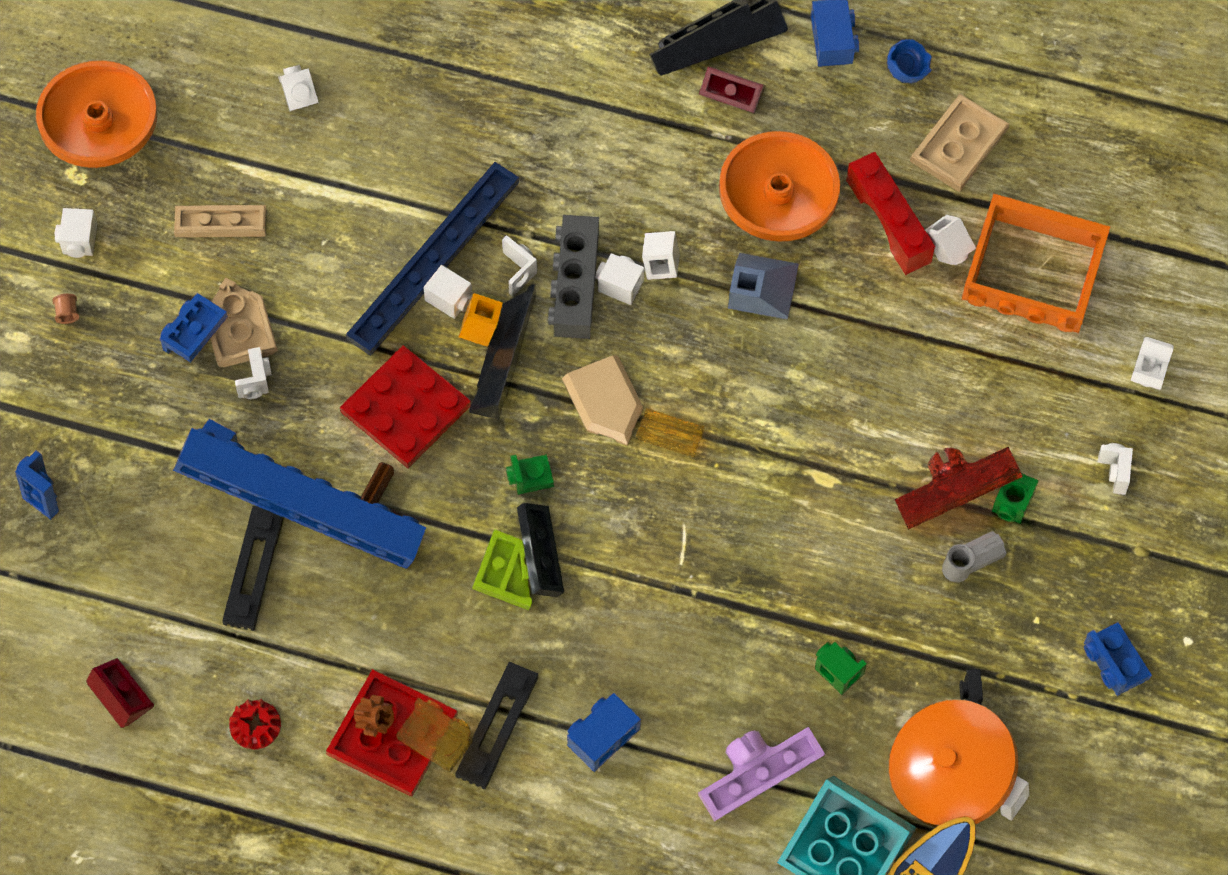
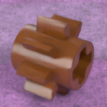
[354,695,394,737]

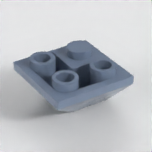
[728,253,799,320]

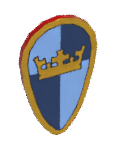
[888,816,976,875]

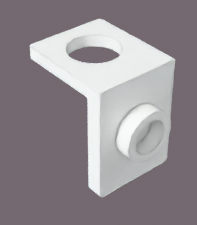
[502,235,537,297]

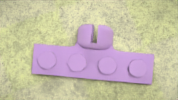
[698,727,825,822]

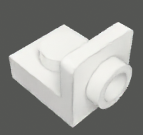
[1098,443,1133,495]

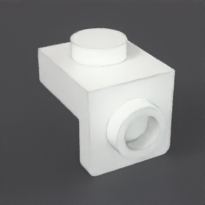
[278,65,319,111]
[1131,337,1174,390]
[235,347,272,399]

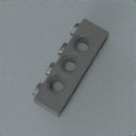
[548,215,599,339]

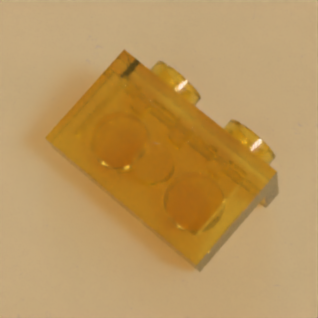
[396,698,472,773]

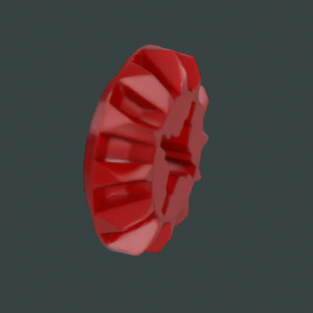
[229,699,281,750]

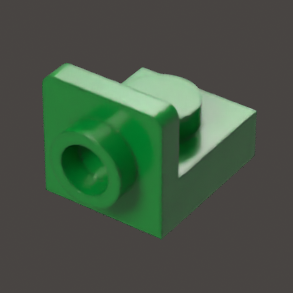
[506,454,554,495]

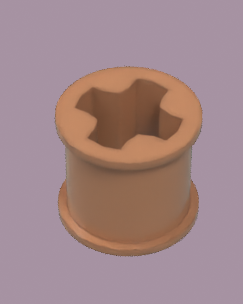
[52,293,79,324]

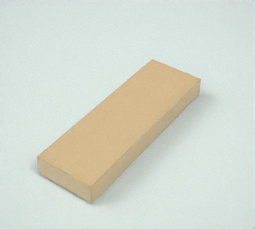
[174,205,267,237]

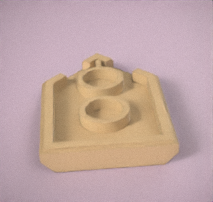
[210,277,278,367]
[562,355,643,446]

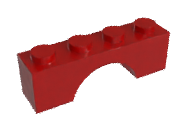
[846,151,935,275]

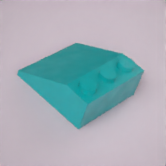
[777,776,917,875]

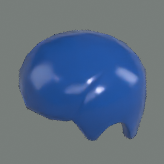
[887,39,932,84]

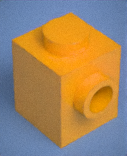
[459,293,503,347]

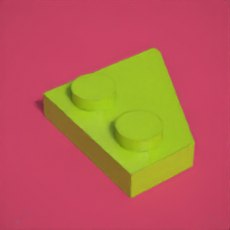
[472,529,532,611]

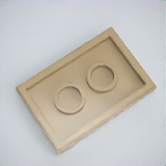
[910,94,1009,192]

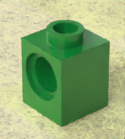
[992,468,1039,524]

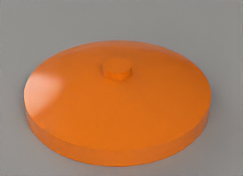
[36,61,157,168]
[719,131,840,242]
[889,700,1018,827]

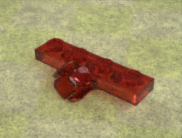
[894,446,1023,530]

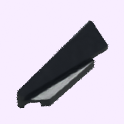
[649,0,788,76]
[469,284,536,420]

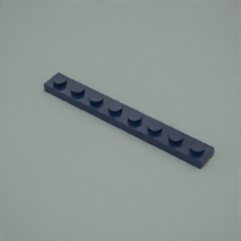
[346,162,519,356]

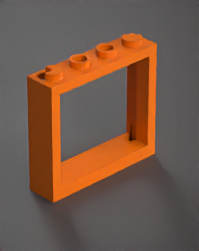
[962,193,1110,333]

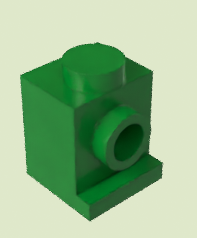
[815,642,867,695]

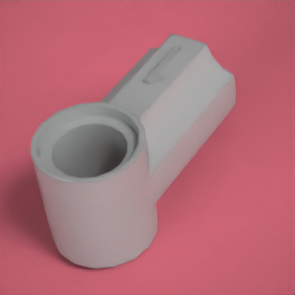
[942,531,1007,583]

